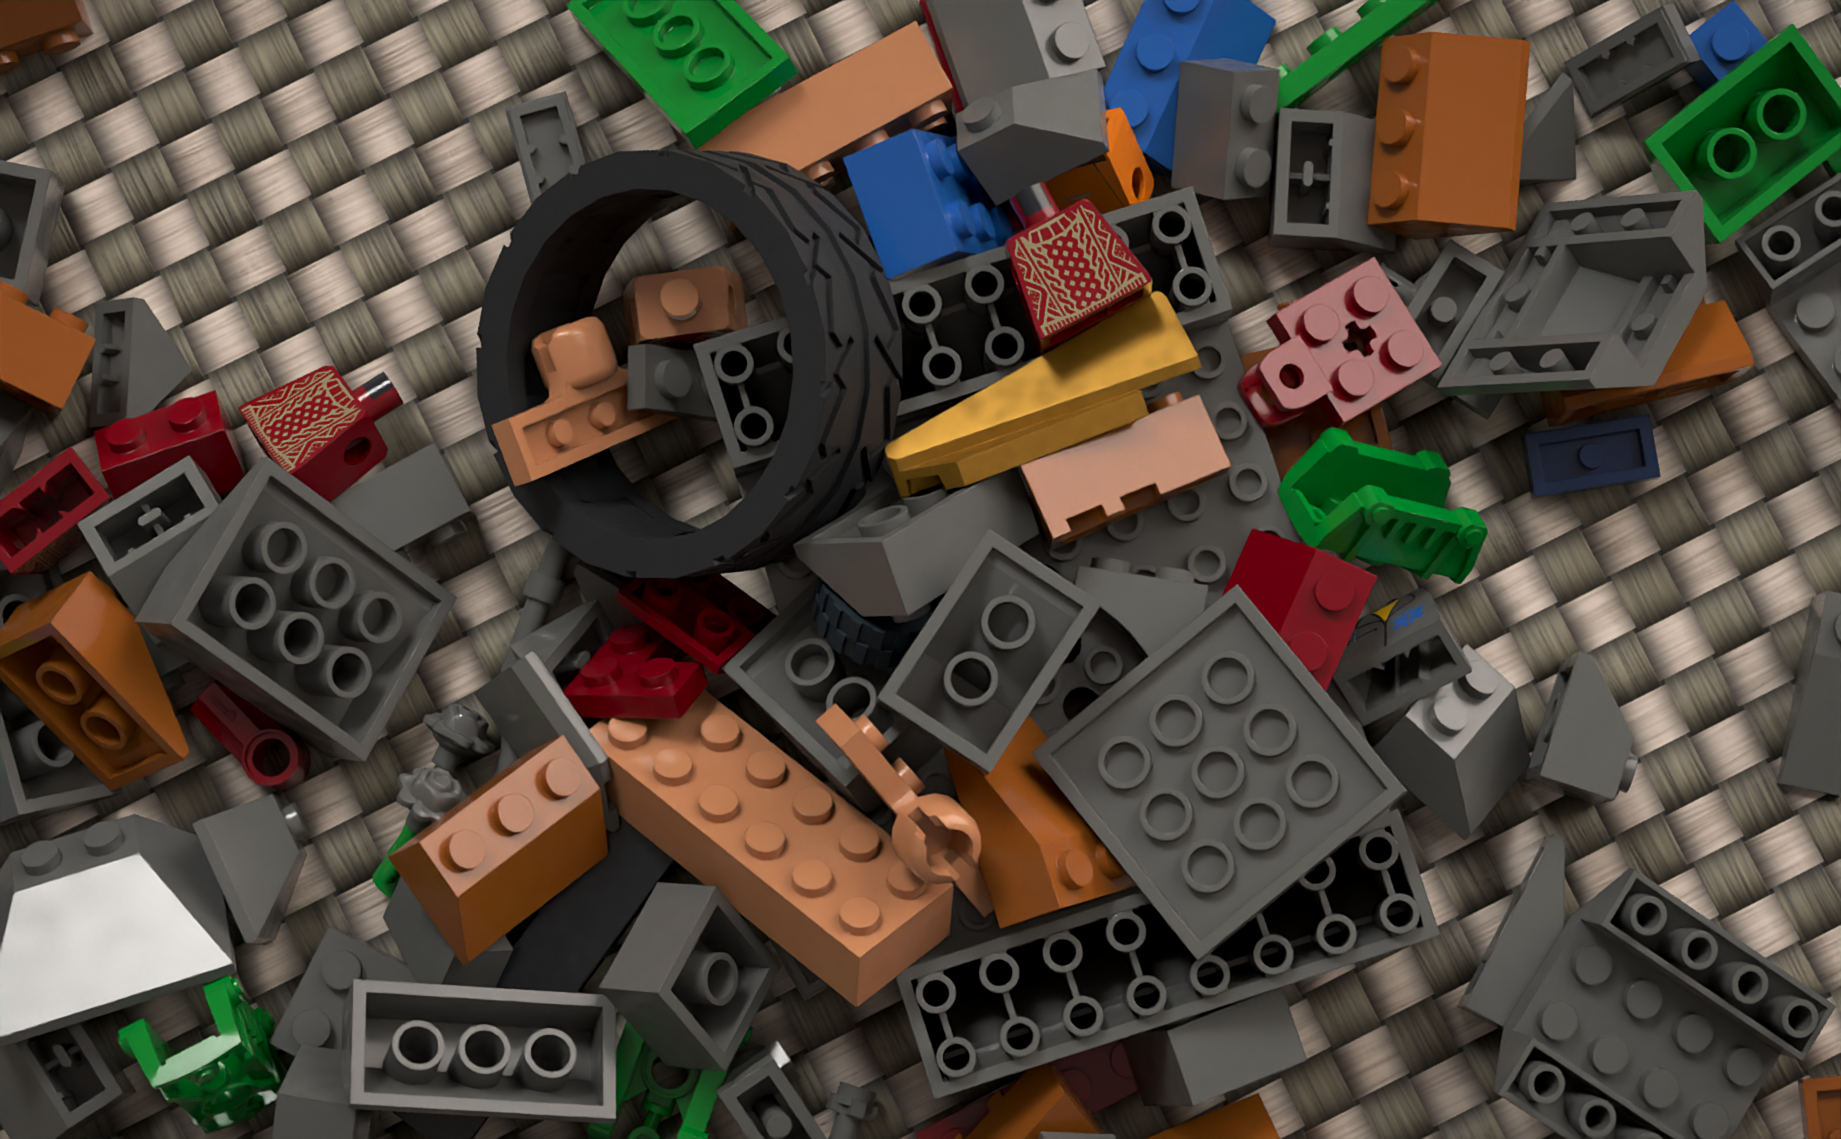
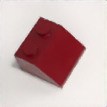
[1221,528,1377,691]

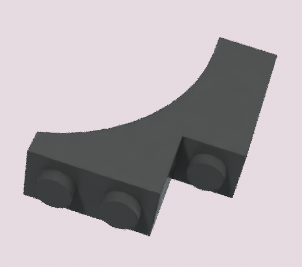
[1074,557,1208,660]

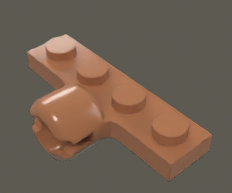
[491,317,678,486]
[816,703,994,918]

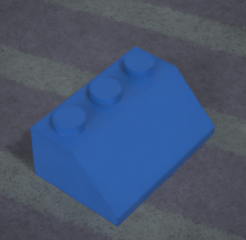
[1104,0,1276,180]

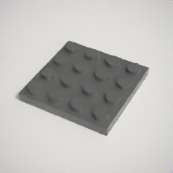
[1032,584,1408,961]

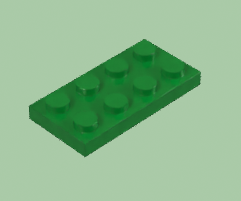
[566,0,798,150]

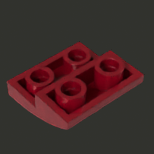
[615,574,777,675]

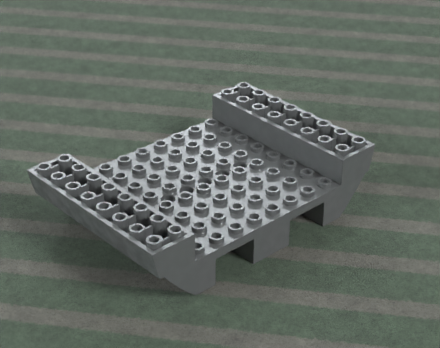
[693,186,1440,1099]

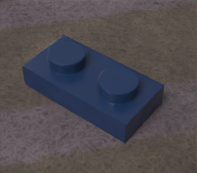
[1521,414,1661,499]

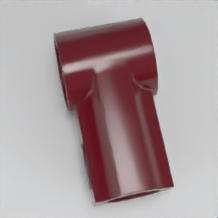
[189,680,311,791]

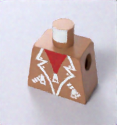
[622,266,748,350]

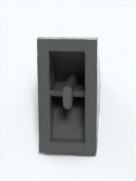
[509,599,614,692]

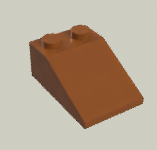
[0,571,190,791]
[942,715,1138,929]

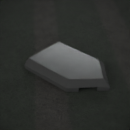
[474,651,620,832]

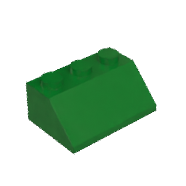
[1641,24,1841,245]

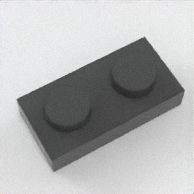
[627,344,718,422]

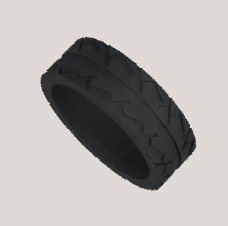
[476,149,903,578]

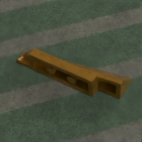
[884,291,1202,498]

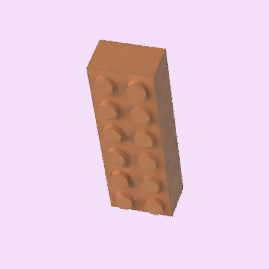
[589,690,954,1008]

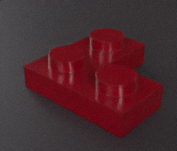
[563,624,708,719]

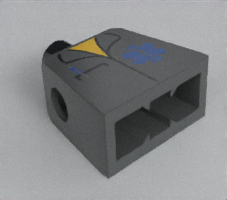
[1333,587,1472,727]

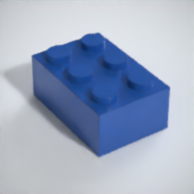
[843,129,1014,281]

